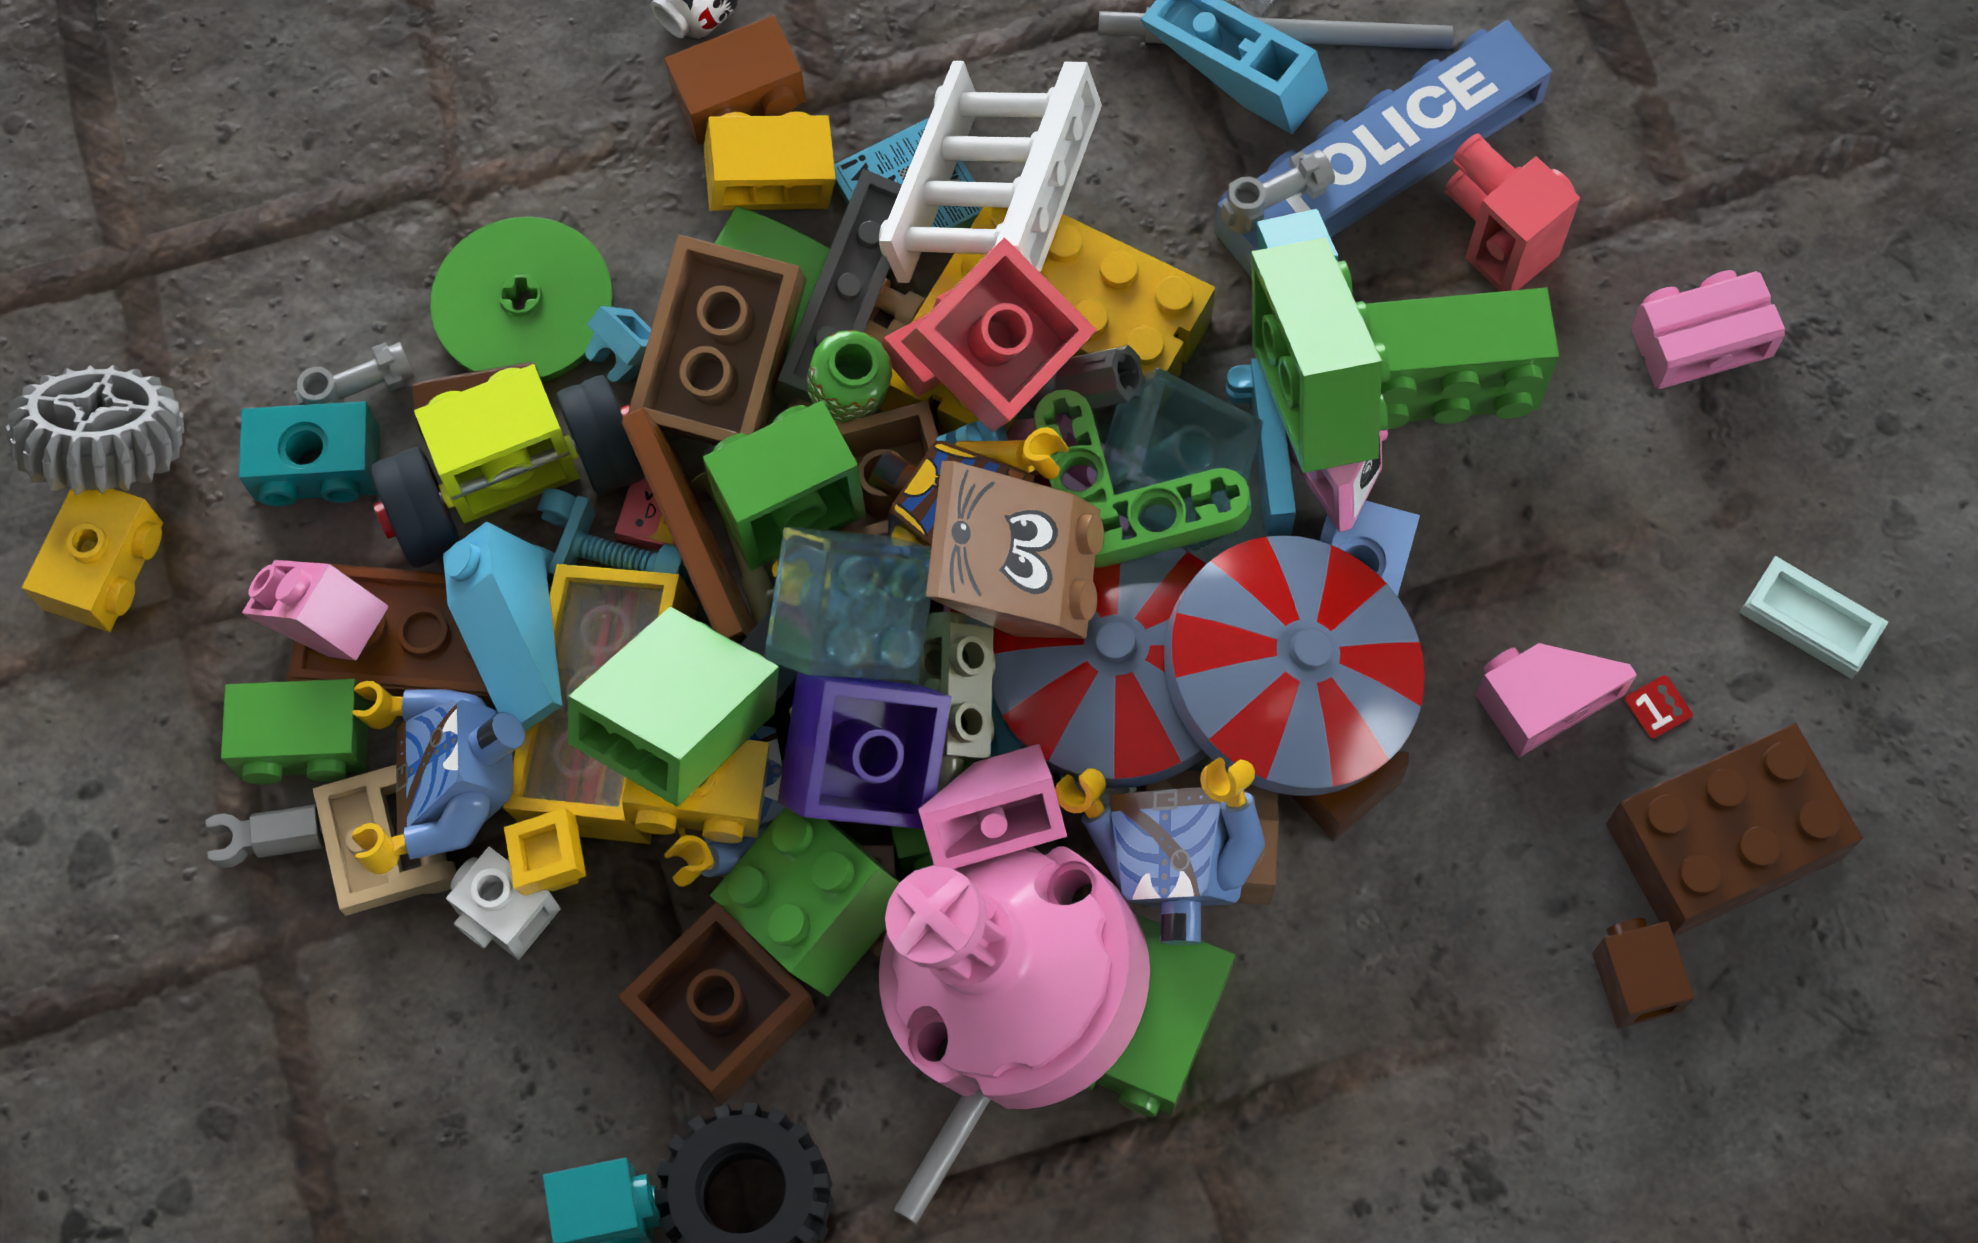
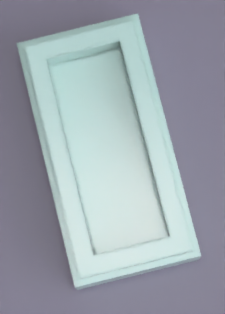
[1739,556,1888,679]

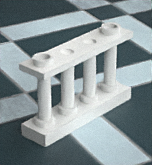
[879,61,1102,283]

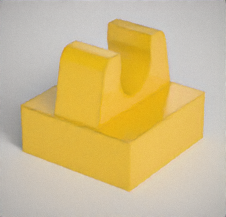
[504,807,586,896]

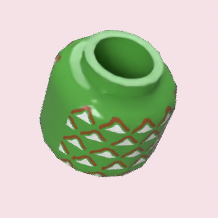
[806,330,893,422]

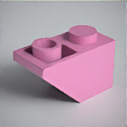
[242,560,389,661]

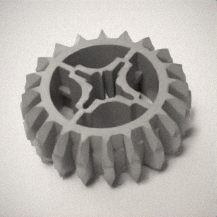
[6,365,184,495]

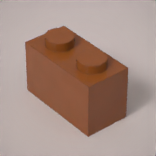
[664,15,807,145]

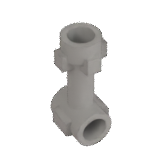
[1221,150,1335,234]
[294,342,414,405]

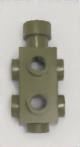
[905,612,996,794]

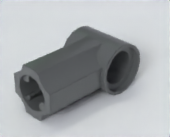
[1027,345,1146,420]

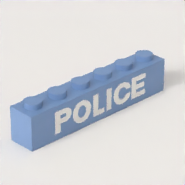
[1214,20,1553,278]

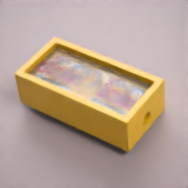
[503,564,699,844]

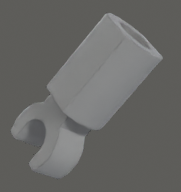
[206,804,325,868]

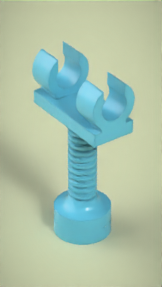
[532,488,690,585]

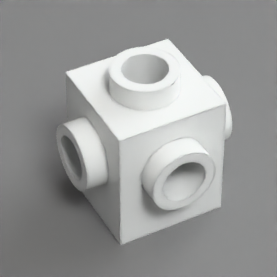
[446,847,561,960]

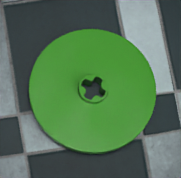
[430,217,614,382]

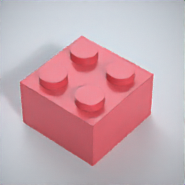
[901,237,1097,432]

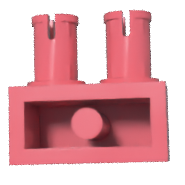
[1444,133,1581,292]

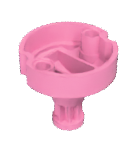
[879,846,1150,1109]

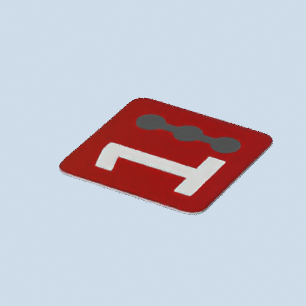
[1625,675,1693,738]

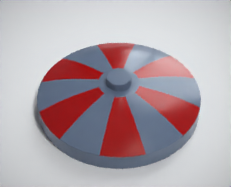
[1164,535,1425,796]
[992,536,1207,788]

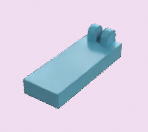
[1225,359,1296,537]

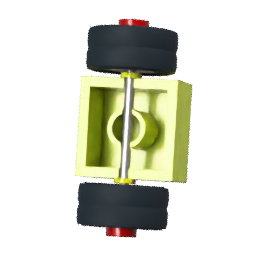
[371,364,645,568]

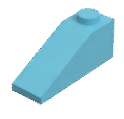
[1141,0,1328,135]
[443,521,562,732]

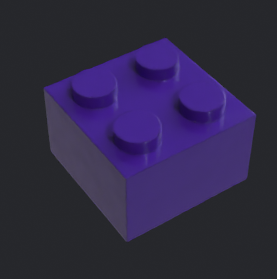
[777,670,952,829]

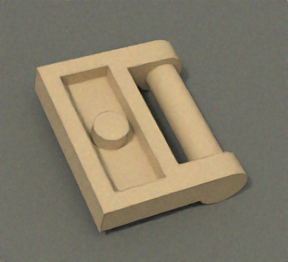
[312,765,457,916]

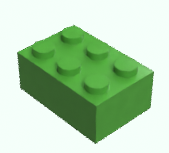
[1251,237,1390,473]
[1365,288,1559,430]

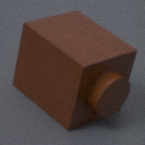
[1592,918,1695,1029]

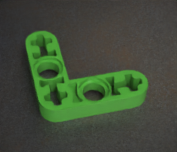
[1034,389,1252,568]

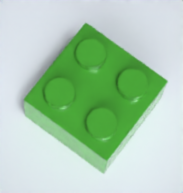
[703,400,866,572]
[710,807,901,997]

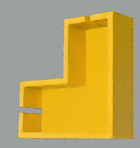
[880,207,1216,436]

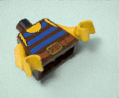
[869,427,1069,589]

